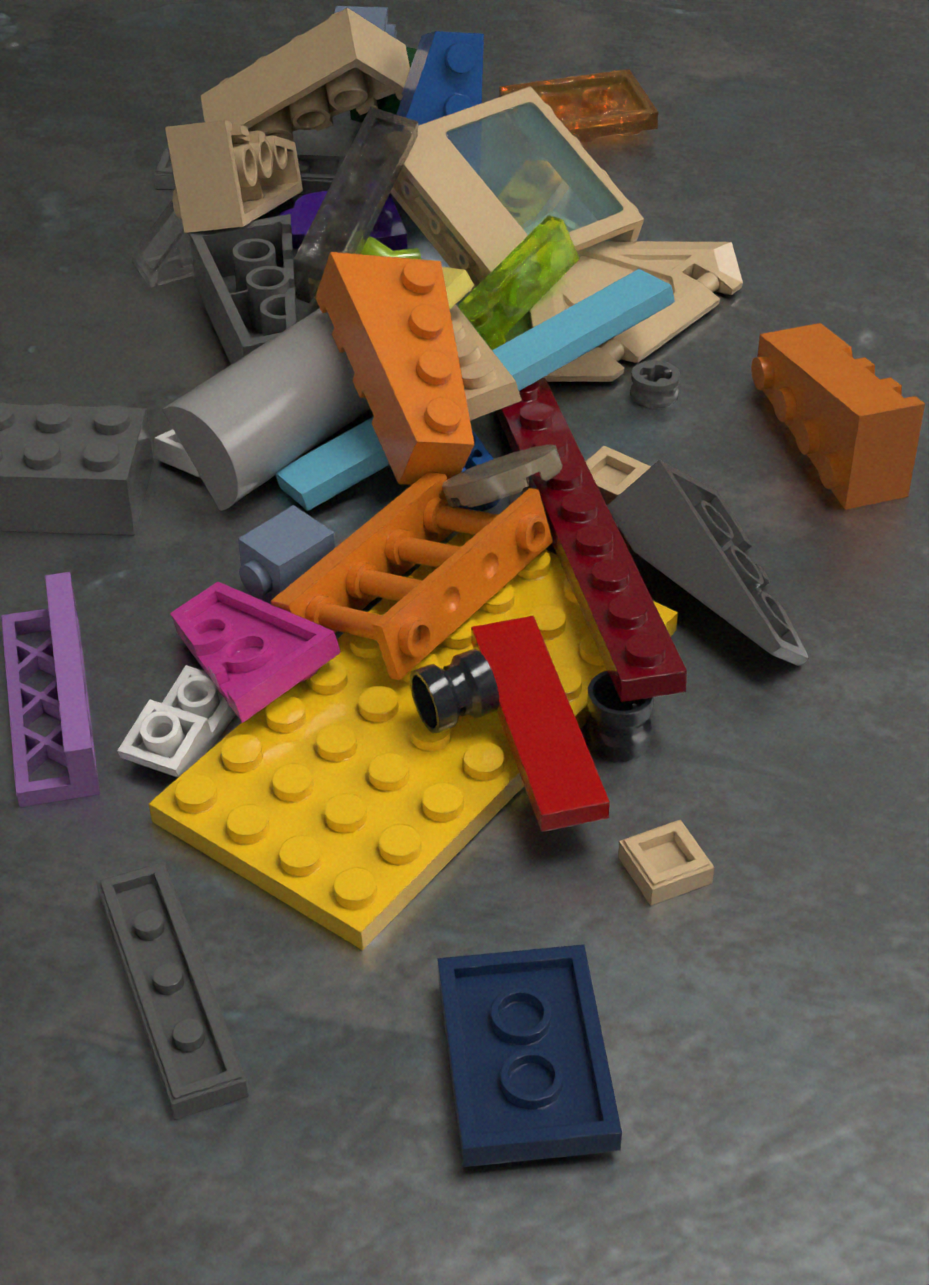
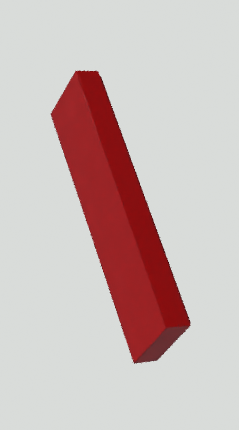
[471,615,610,832]

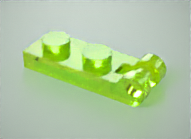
[458,215,580,350]

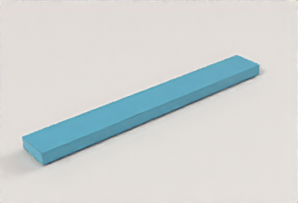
[275,269,675,511]

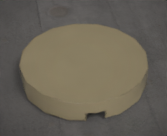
[442,445,562,508]

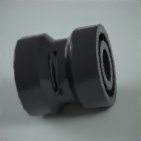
[410,649,499,734]
[586,671,654,761]

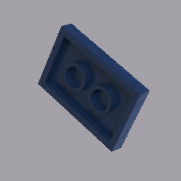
[437,944,622,1167]

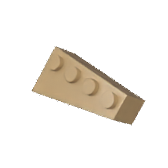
[200,8,410,141]
[165,120,303,233]

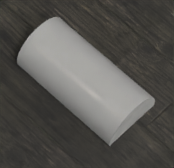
[162,308,371,511]

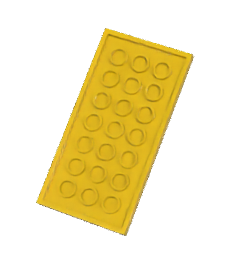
[148,532,678,951]

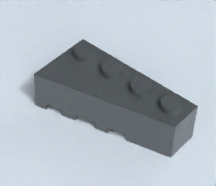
[190,214,297,365]

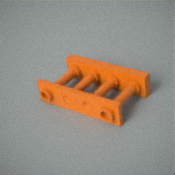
[271,472,553,680]

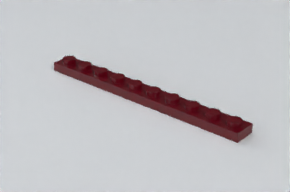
[495,377,687,702]

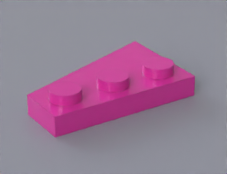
[170,582,341,723]

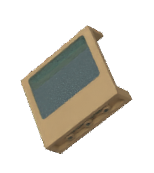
[376,86,644,312]

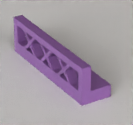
[1,572,100,807]

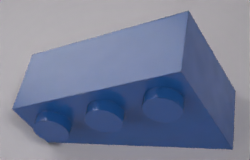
[371,31,484,183]

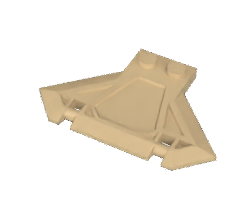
[509,214,743,382]

